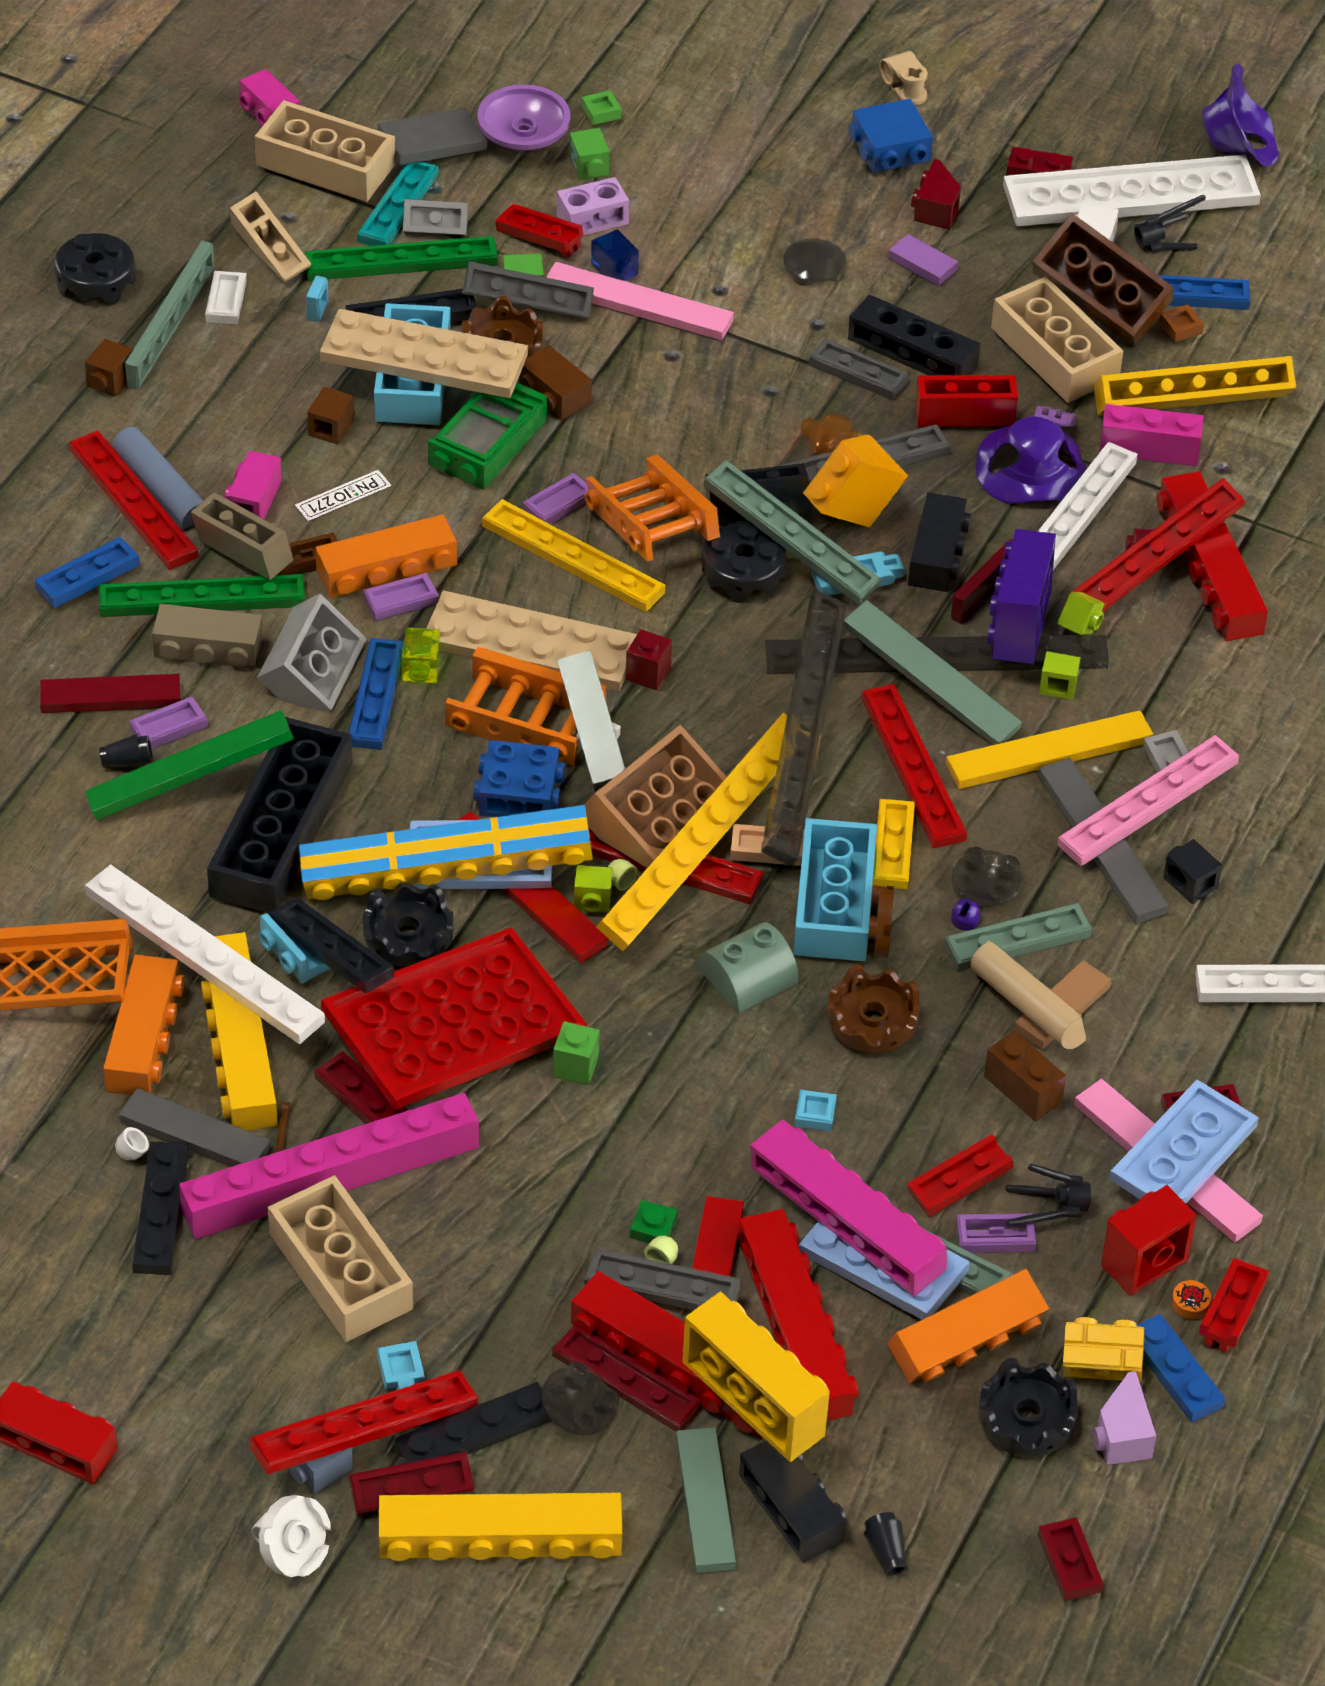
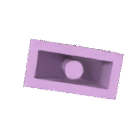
[1092,1371,1156,1465]

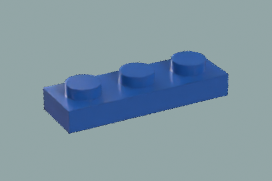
[34,537,140,608]
[1137,1314,1226,1423]

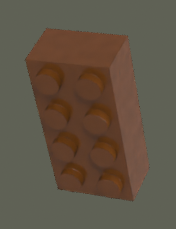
[1032,213,1174,347]

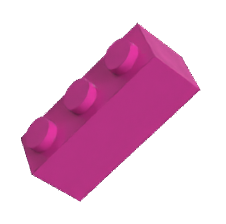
[1099,404,1204,466]

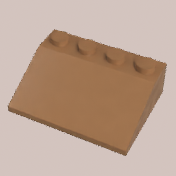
[584,725,726,868]

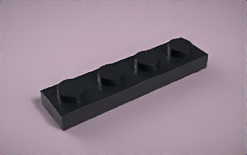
[345,289,477,322]
[270,897,394,994]
[132,1141,189,1275]
[394,1382,555,1464]

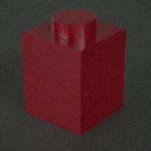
[625,629,672,691]

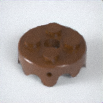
[462,295,543,358]
[827,964,920,1053]

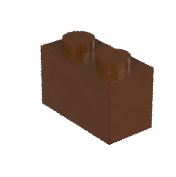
[519,345,592,421]
[984,1031,1066,1122]

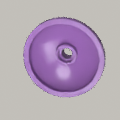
[478,85,570,151]

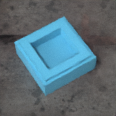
[306,276,329,323]
[794,1090,837,1132]

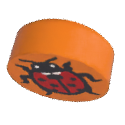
[1171,1280,1211,1320]

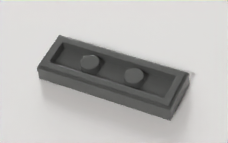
[809,338,910,401]

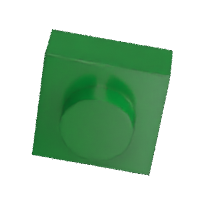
[629,1200,678,1243]

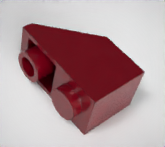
[911,159,961,230]

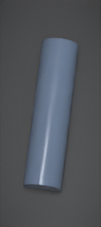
[112,427,203,530]

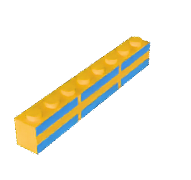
[299,805,593,900]

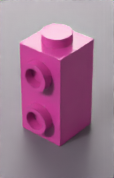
[239,69,300,126]
[224,450,282,519]

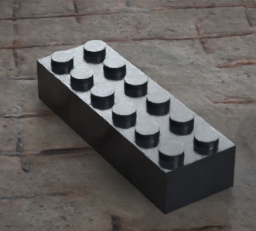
[207,717,353,913]

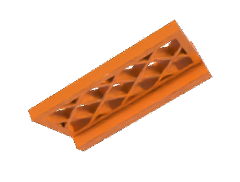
[0,919,134,1011]

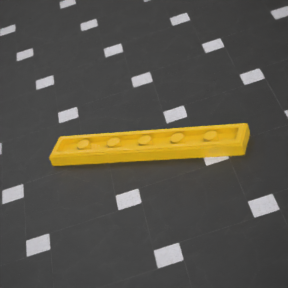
[482,499,666,613]
[946,710,1154,789]

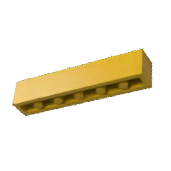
[1093,356,1296,416]
[199,932,278,1131]
[379,1493,622,1561]

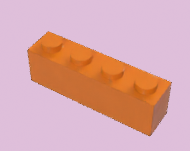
[315,514,457,598]
[103,954,185,1095]
[887,1269,1049,1384]

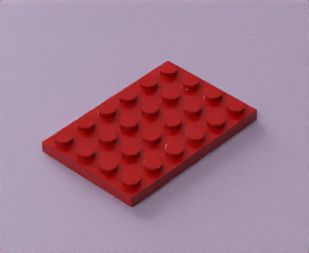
[321,927,587,1110]

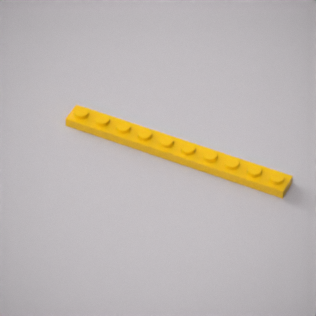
[596,712,809,951]

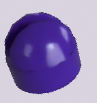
[951,899,981,931]

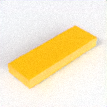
[872,799,915,890]

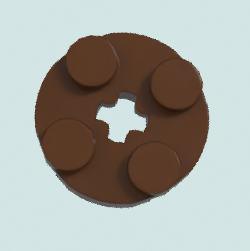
[866,885,894,958]

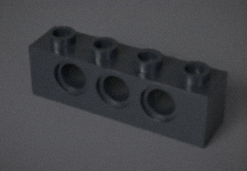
[848,294,981,376]

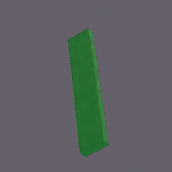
[305,236,498,281]
[99,574,305,617]
[85,710,294,820]

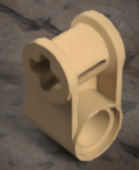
[880,51,928,105]

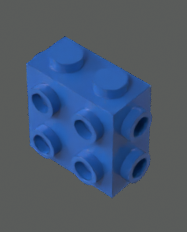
[848,98,933,173]
[473,740,565,817]

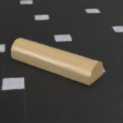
[971,941,1086,1049]

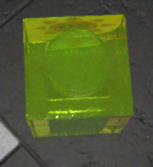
[402,627,441,683]

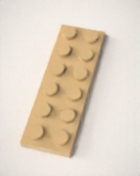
[320,309,528,398]
[422,590,637,692]

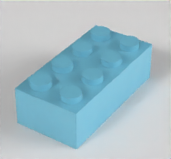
[374,303,451,425]
[793,818,877,962]

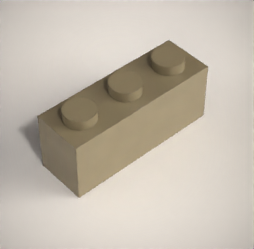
[191,492,293,580]
[152,604,263,668]

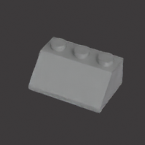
[257,594,367,712]

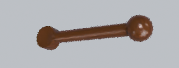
[275,1102,290,1153]

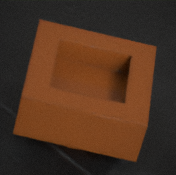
[1159,304,1204,342]

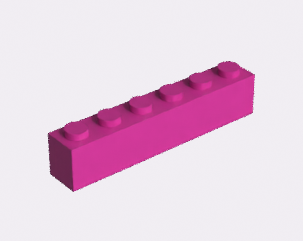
[750,1119,947,1297]

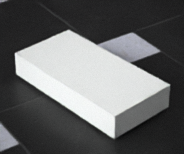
[205,271,247,325]

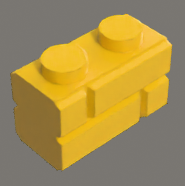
[1063,1317,1144,1382]

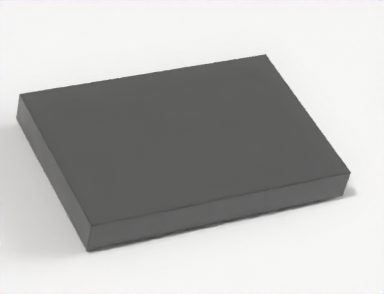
[378,108,487,165]

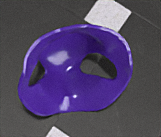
[1202,64,1279,166]
[976,416,1087,503]

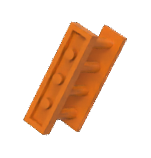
[584,454,720,562]
[445,646,606,766]

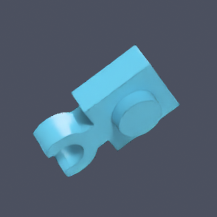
[377,1341,425,1390]

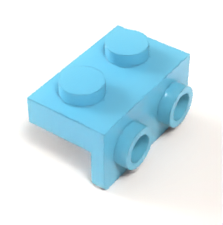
[258,913,330,984]

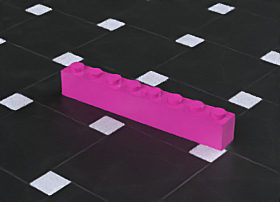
[179,1093,479,1240]

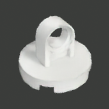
[251,1495,331,1577]

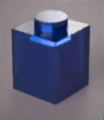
[591,229,639,281]

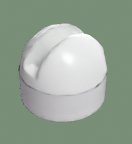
[115,1127,149,1160]

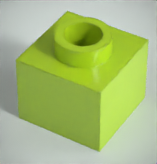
[1057,592,1105,635]
[1039,651,1081,700]
[574,865,613,913]

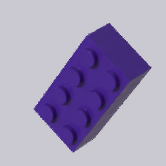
[987,529,1056,664]

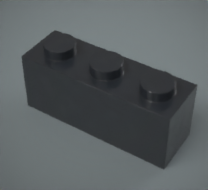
[705,463,811,526]
[908,492,971,592]
[739,1441,847,1563]

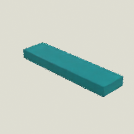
[357,161,439,246]

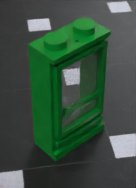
[428,383,547,490]

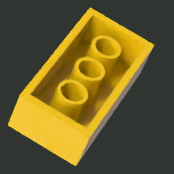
[683,1291,830,1462]

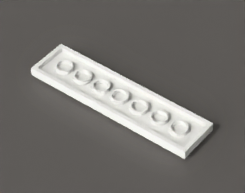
[1003,155,1261,227]

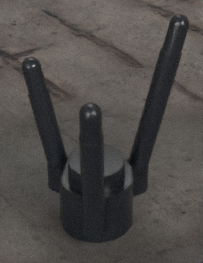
[1134,195,1206,252]
[1005,1164,1091,1227]

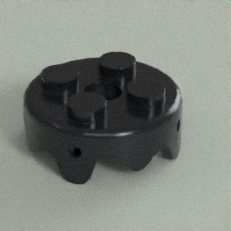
[54,233,136,305]
[701,522,786,603]
[362,882,453,967]
[979,1357,1078,1456]

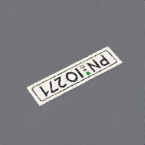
[295,470,392,521]

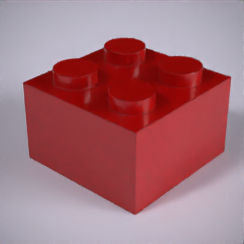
[1101,1185,1197,1296]

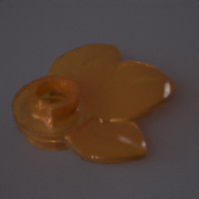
[801,414,863,455]

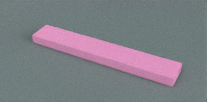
[547,262,734,340]
[1057,735,1239,866]
[1074,1078,1263,1243]

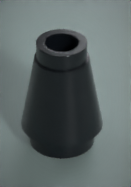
[99,733,153,768]
[863,1512,908,1576]

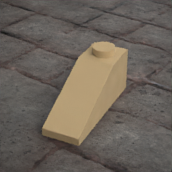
[230,191,311,282]

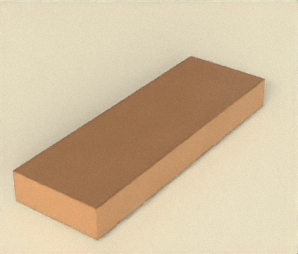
[1014,960,1112,1050]

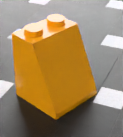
[803,435,908,528]

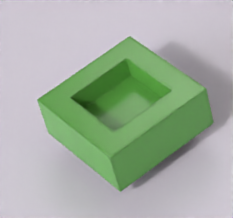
[582,90,622,125]

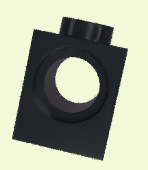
[1163,839,1222,904]

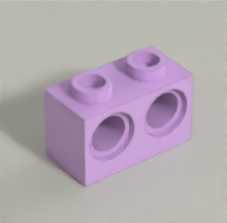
[557,177,629,235]

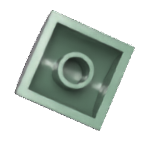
[697,922,798,1014]

